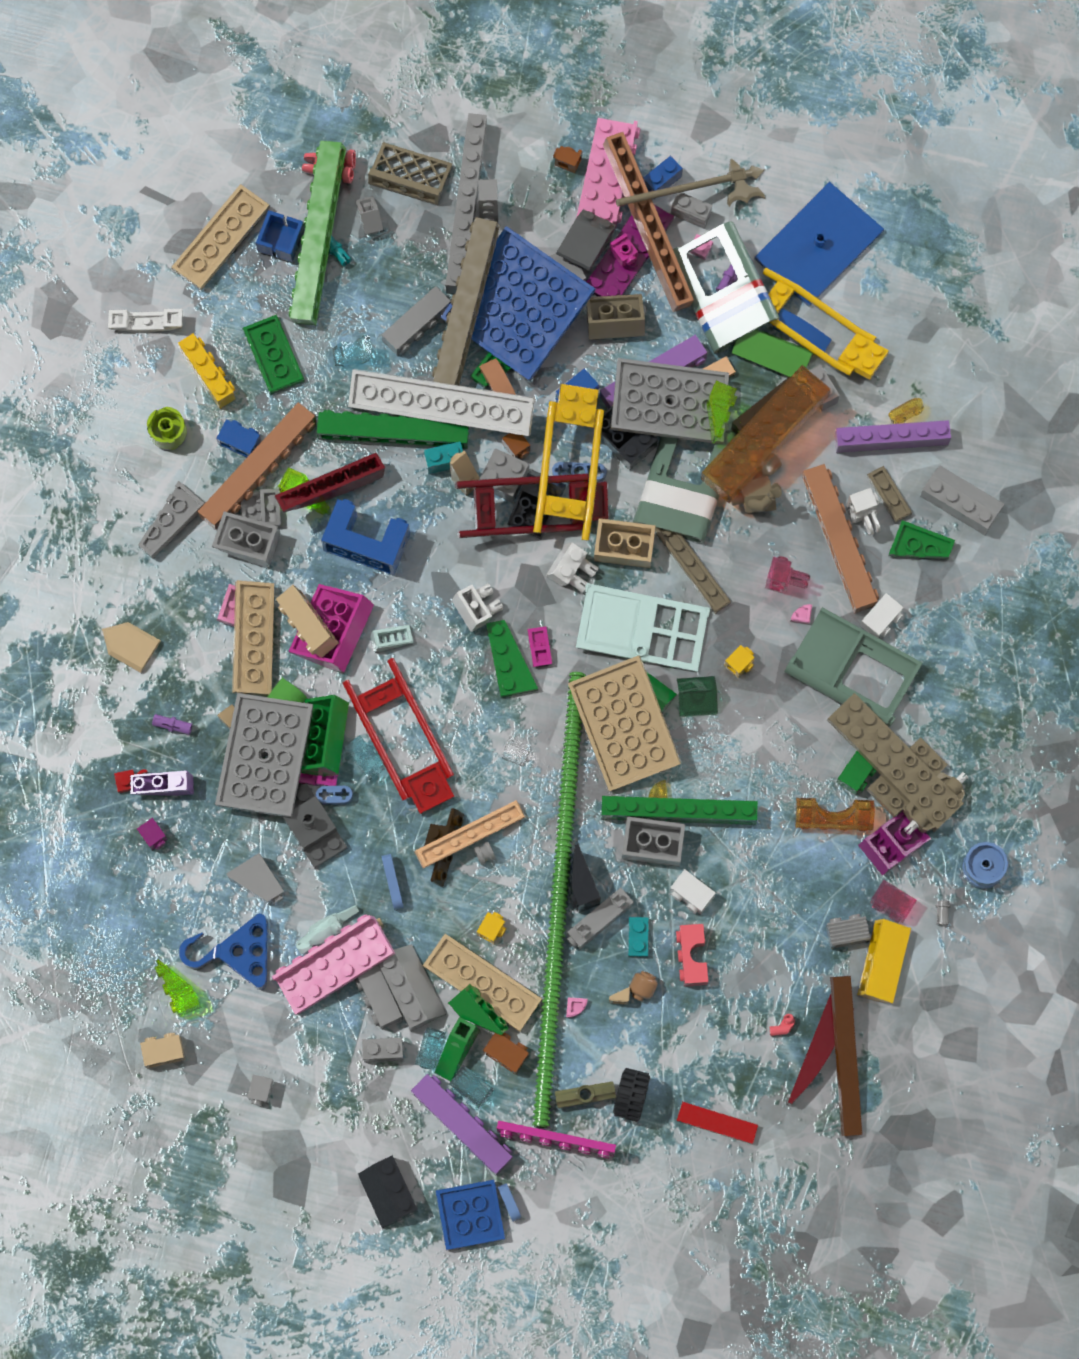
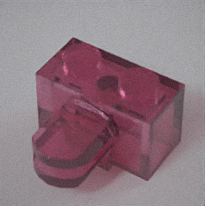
[765,556,810,593]

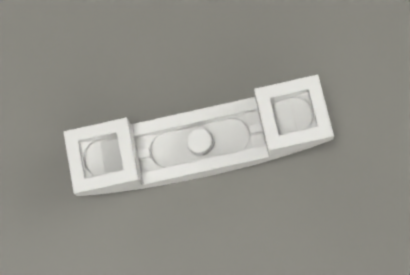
[108,309,183,332]

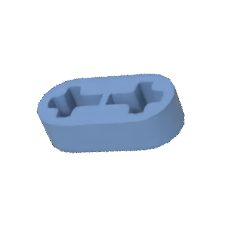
[316,786,353,805]
[498,1183,522,1222]

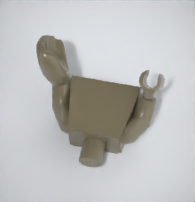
[730,449,782,513]

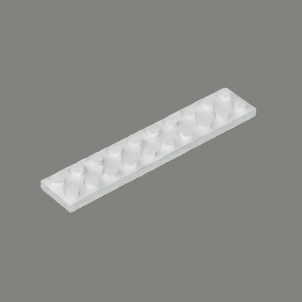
[348,369,535,436]

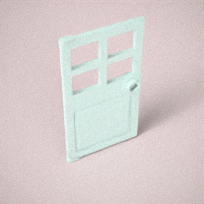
[576,583,710,672]

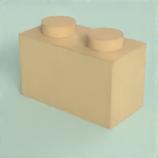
[140,1033,185,1069]

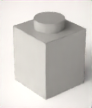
[247,1074,274,1106]

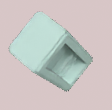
[370,625,414,652]

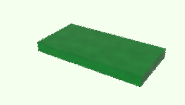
[242,314,305,395]

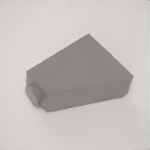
[227,853,285,905]

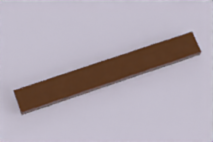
[830,976,862,1136]

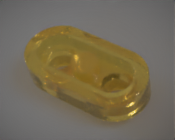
[888,398,925,424]

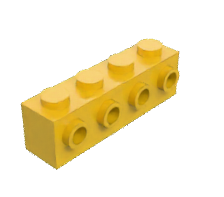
[178,333,235,409]

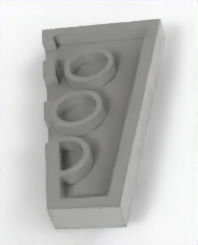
[138,481,205,559]

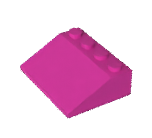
[288,584,374,672]

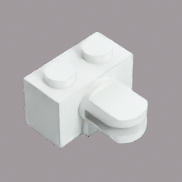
[846,488,881,536]

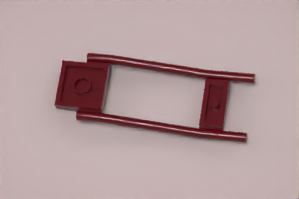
[455,473,609,538]

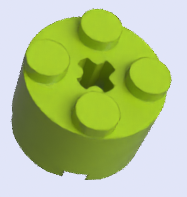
[147,407,187,450]

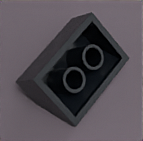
[358,1155,418,1229]

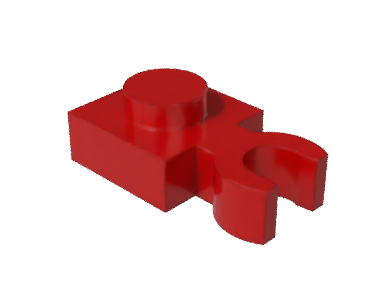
[114,769,148,793]

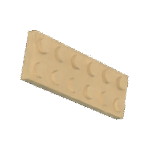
[172,184,270,290]
[232,580,274,696]
[423,934,542,1032]

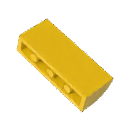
[857,919,911,1003]

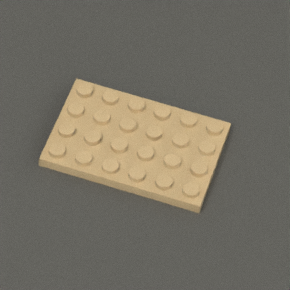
[568,655,681,791]

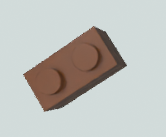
[483,1032,529,1075]

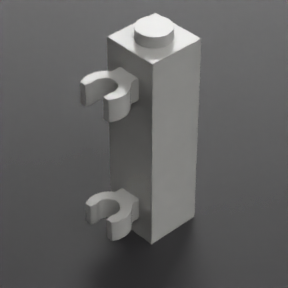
[567,888,634,950]

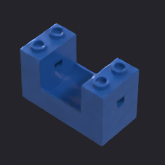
[321,499,410,576]

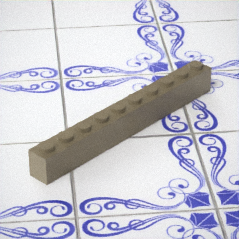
[432,217,500,386]

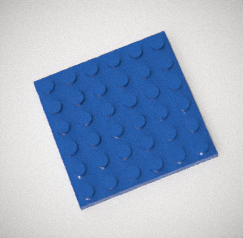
[441,226,596,381]

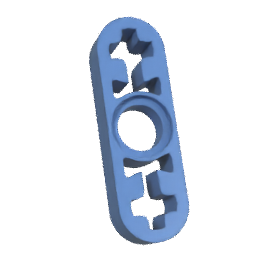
[552,462,607,482]
[381,854,404,910]

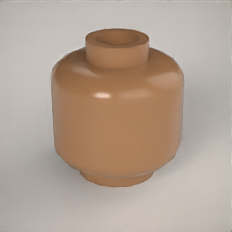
[629,971,658,1001]

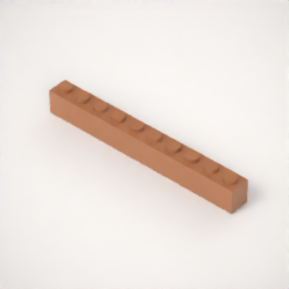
[603,132,694,312]

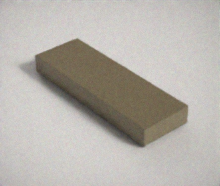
[867,466,912,523]

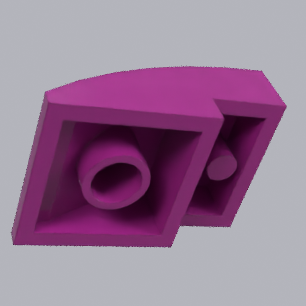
[858,812,931,876]

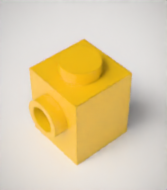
[724,645,755,678]
[476,912,507,945]

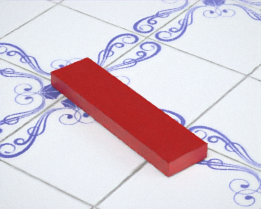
[677,1101,758,1145]

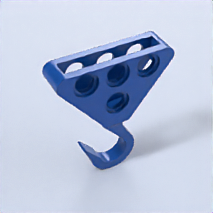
[179,913,268,990]

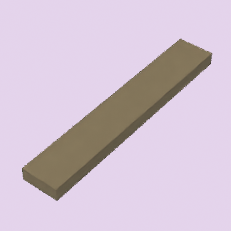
[655,528,731,614]

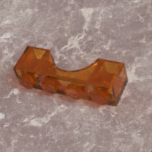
[795,798,875,831]

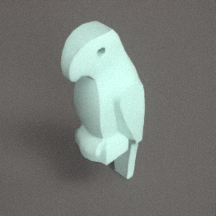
[296,905,359,954]

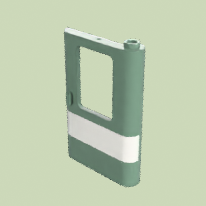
[633,431,738,544]

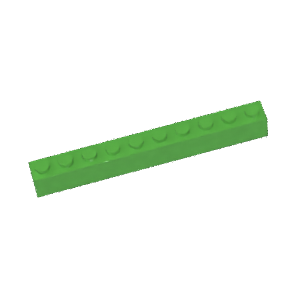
[289,141,346,326]

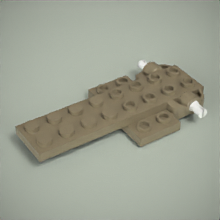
[827,693,968,835]

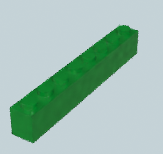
[317,410,469,449]
[601,796,758,825]

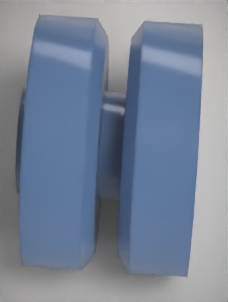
[962,842,1008,889]

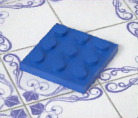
[435,1180,505,1251]

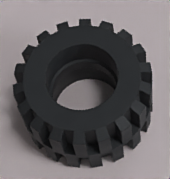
[613,1068,650,1122]

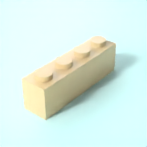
[276,585,339,658]

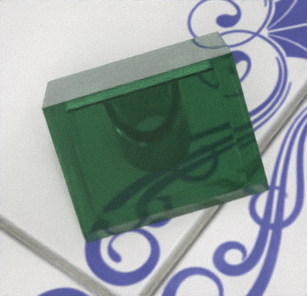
[676,676,718,717]

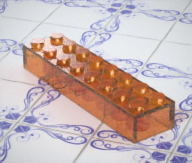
[701,365,831,503]

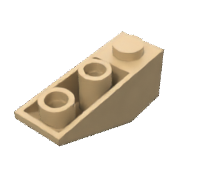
[450,451,480,496]

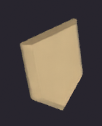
[102,622,161,673]

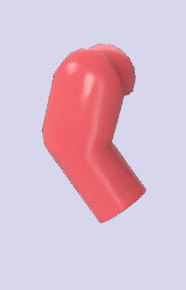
[769,1014,795,1036]

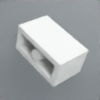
[860,593,904,638]
[670,869,716,914]

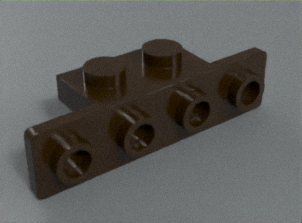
[424,808,464,887]

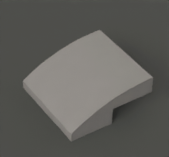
[241,489,281,526]

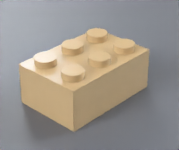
[594,518,656,568]

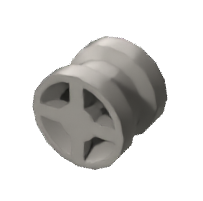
[474,842,496,865]

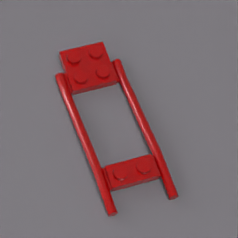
[342,657,454,814]

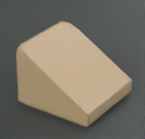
[217,705,234,729]
[609,987,630,1005]

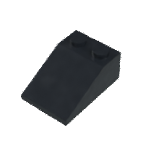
[569,844,601,913]

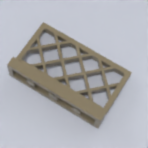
[368,142,452,205]

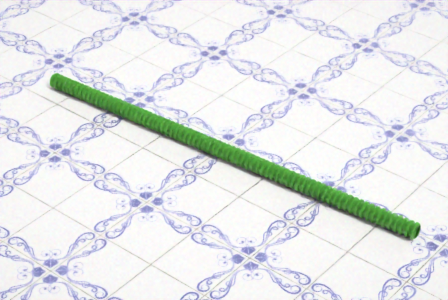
[532,672,586,1128]

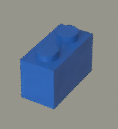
[643,155,683,200]
[216,419,261,458]

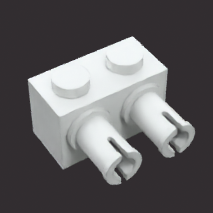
[546,542,598,593]
[451,583,503,632]

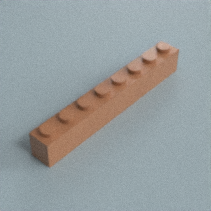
[198,402,317,531]
[802,464,879,614]

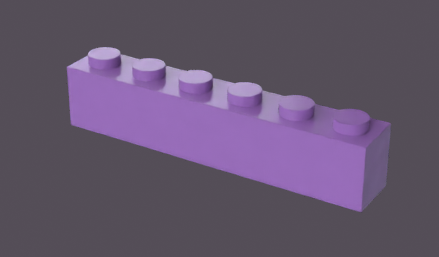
[600,334,707,409]
[834,420,951,453]
[411,1074,513,1176]

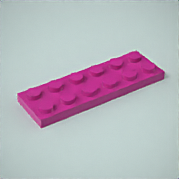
[497,1120,616,1159]

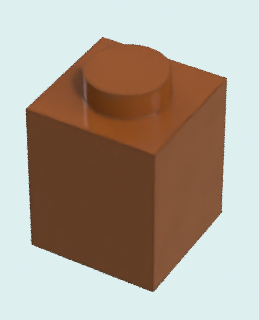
[502,433,531,460]

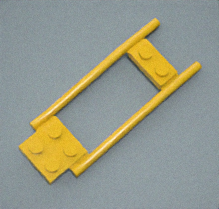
[762,268,889,380]
[533,384,604,541]

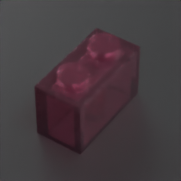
[870,880,917,923]

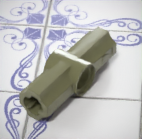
[555,1081,616,1109]

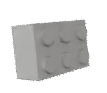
[622,817,685,867]

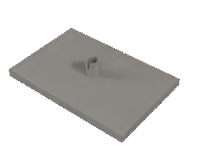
[611,358,729,444]
[215,693,313,818]

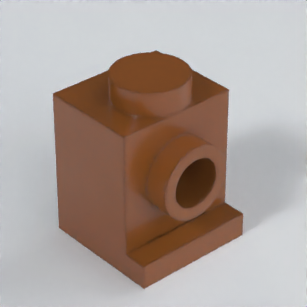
[553,146,582,174]

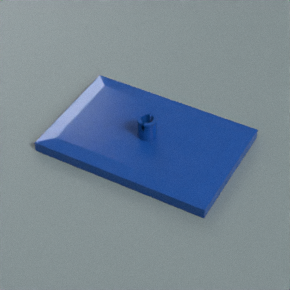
[754,181,884,307]

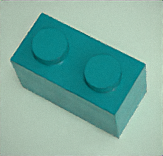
[424,442,463,474]

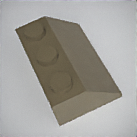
[586,294,645,340]

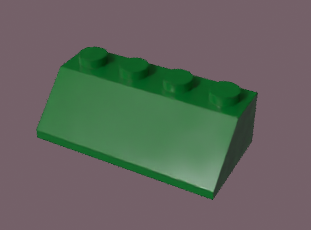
[301,694,349,777]

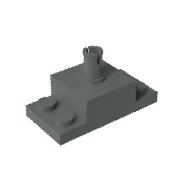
[282,783,348,869]

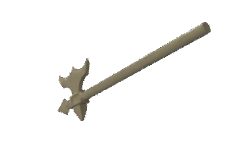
[616,159,765,207]

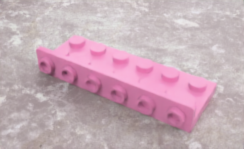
[576,118,641,229]
[272,914,395,1015]

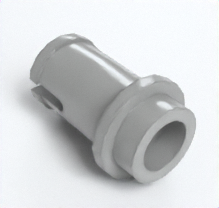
[935,901,951,925]

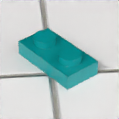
[628,917,649,957]

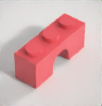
[676,924,708,987]

